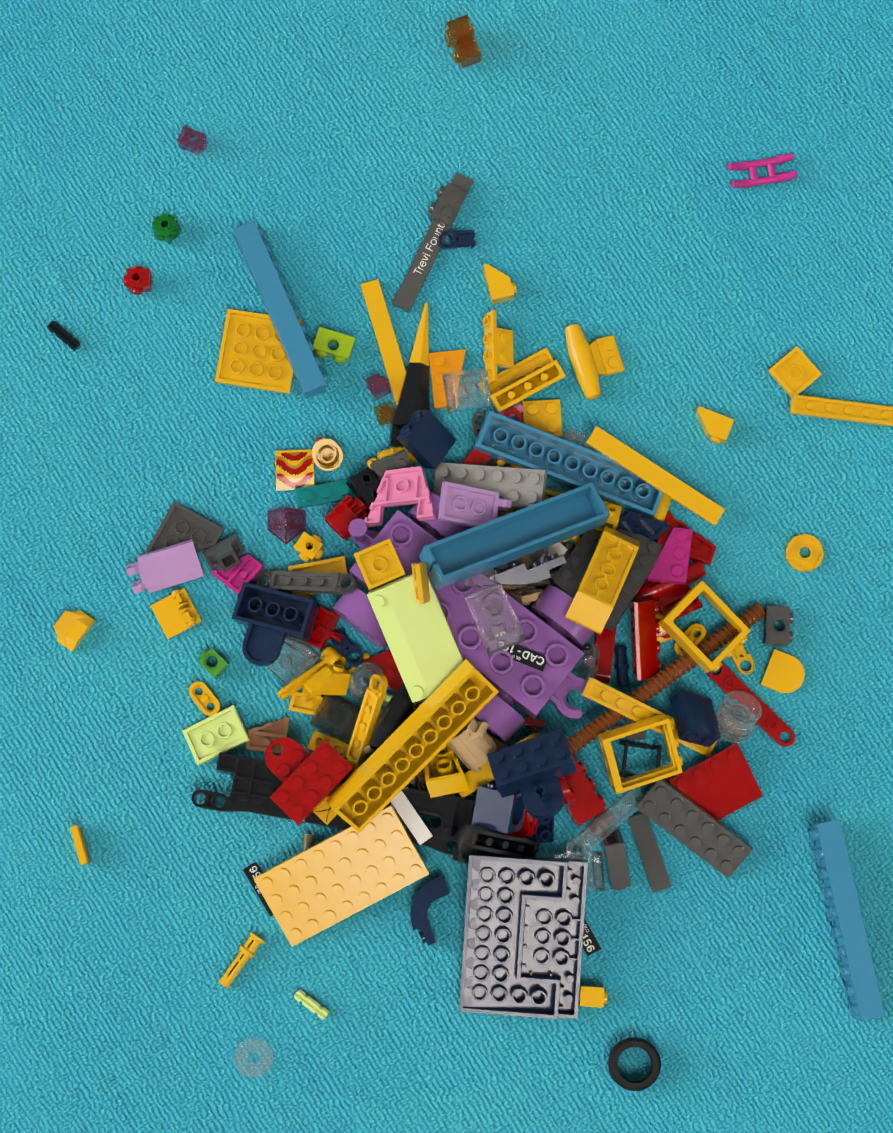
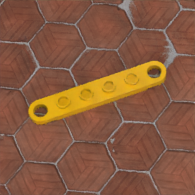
[346,674,388,777]

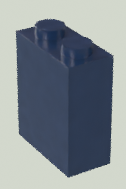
[397,410,457,469]
[670,690,721,747]

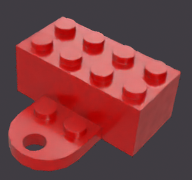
[265,737,354,827]
[559,754,606,828]

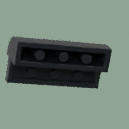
[452,824,540,864]

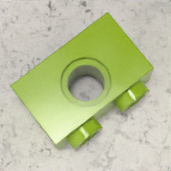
[313,327,356,364]

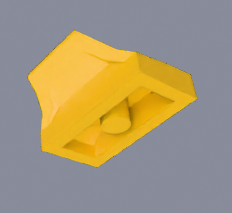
[53,610,96,652]

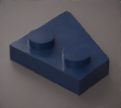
[618,509,670,541]

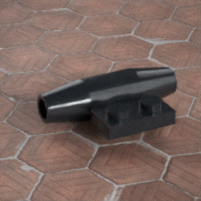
[370,683,416,751]

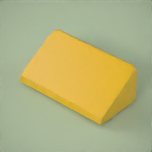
[411,562,430,604]

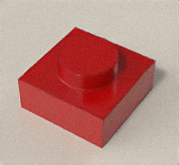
[524,717,545,732]

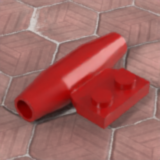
[634,561,706,621]

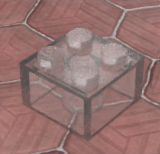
[442,368,491,413]

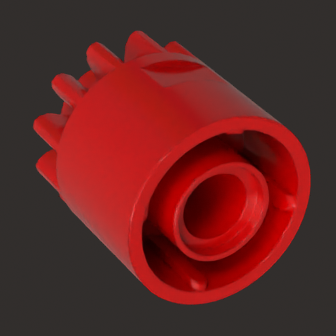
[323,495,368,541]

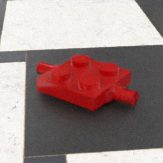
[301,606,344,651]

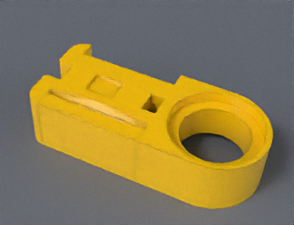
[725,641,755,675]

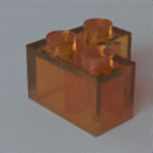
[444,15,481,69]

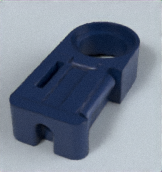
[437,230,476,250]
[330,630,364,667]

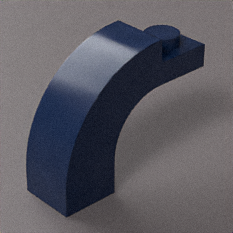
[411,876,450,946]

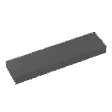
[627,813,672,893]

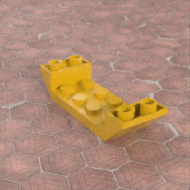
[565,525,640,634]

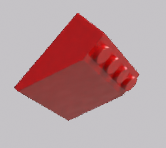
[667,743,763,820]

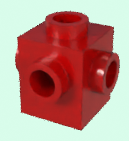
[124,266,152,295]

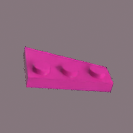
[647,527,693,585]

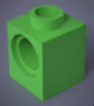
[198,648,230,679]

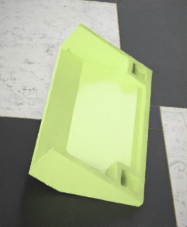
[367,574,464,703]

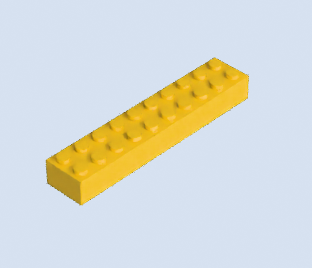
[326,659,499,833]

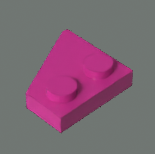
[211,554,264,596]

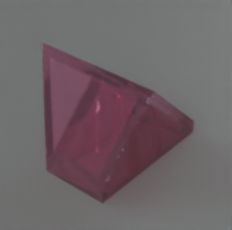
[267,507,306,545]

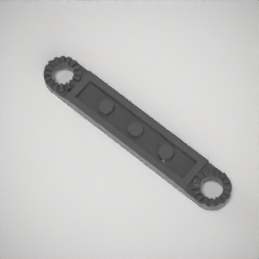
[254,571,358,594]

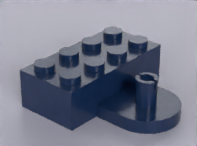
[232,582,320,667]
[487,728,577,820]

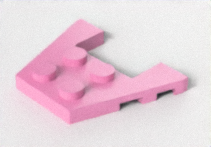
[364,466,436,527]

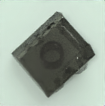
[310,695,361,743]

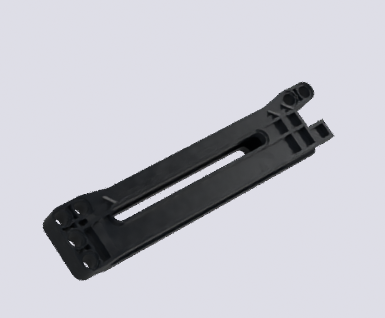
[192,752,479,856]

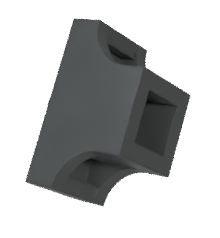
[202,533,245,572]

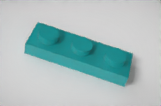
[294,480,354,509]

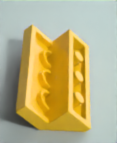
[480,348,566,413]

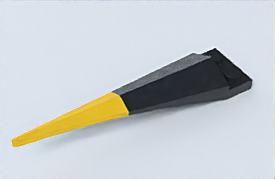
[389,302,430,447]

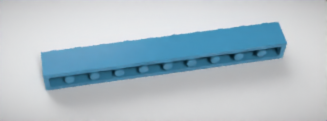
[233,221,328,399]

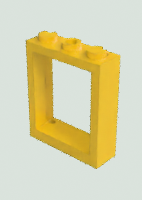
[658,581,751,673]
[597,713,683,794]

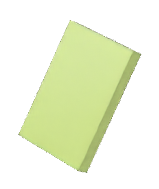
[182,705,250,766]

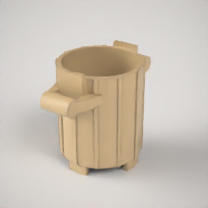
[447,717,498,772]

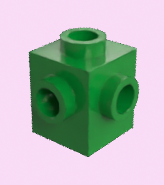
[152,213,180,244]

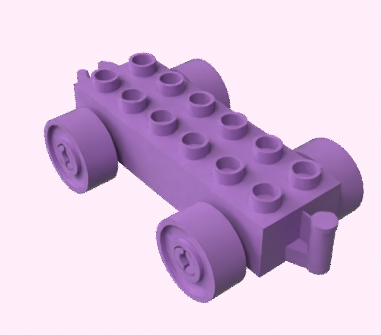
[332,491,594,745]

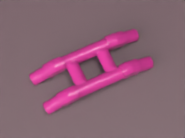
[727,153,798,189]

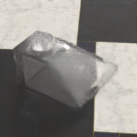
[266,636,321,685]

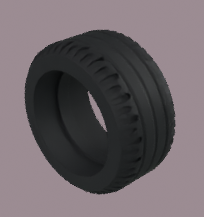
[608,1037,661,1091]

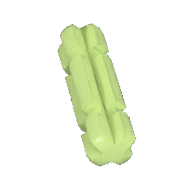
[294,989,329,1020]

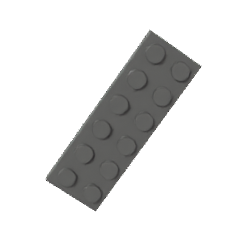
[636,779,753,878]

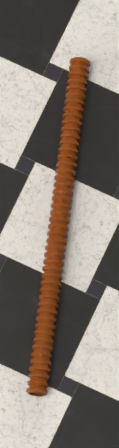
[567,603,765,754]

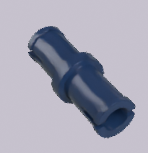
[614,647,630,687]

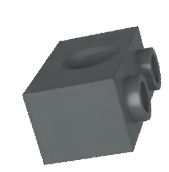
[763,606,793,647]

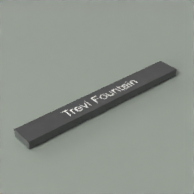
[392,173,473,313]

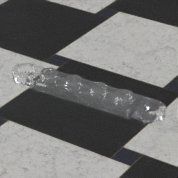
[566,783,653,859]

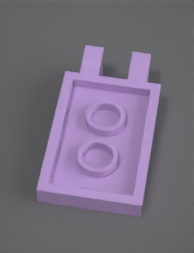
[438,481,512,528]
[126,539,204,594]

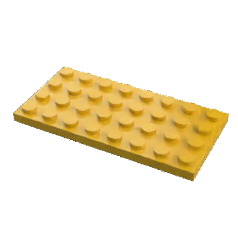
[254,804,430,947]

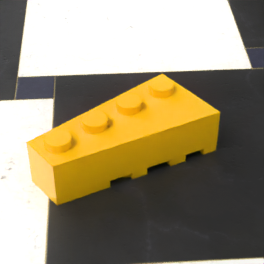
[424,745,469,798]

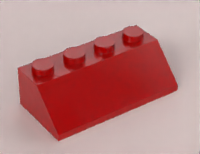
[630,598,661,681]

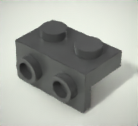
[428,183,467,227]

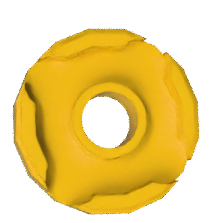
[785,534,824,572]

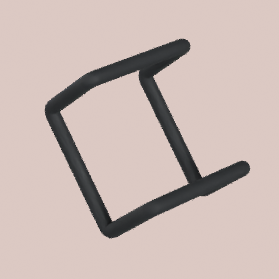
[619,740,662,778]

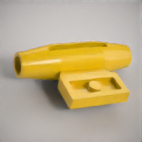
[565,324,624,400]

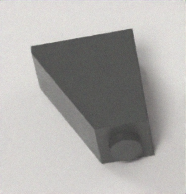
[600,828,631,890]

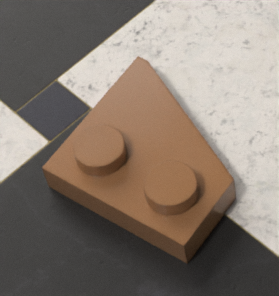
[246,717,290,754]

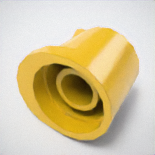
[312,436,343,471]

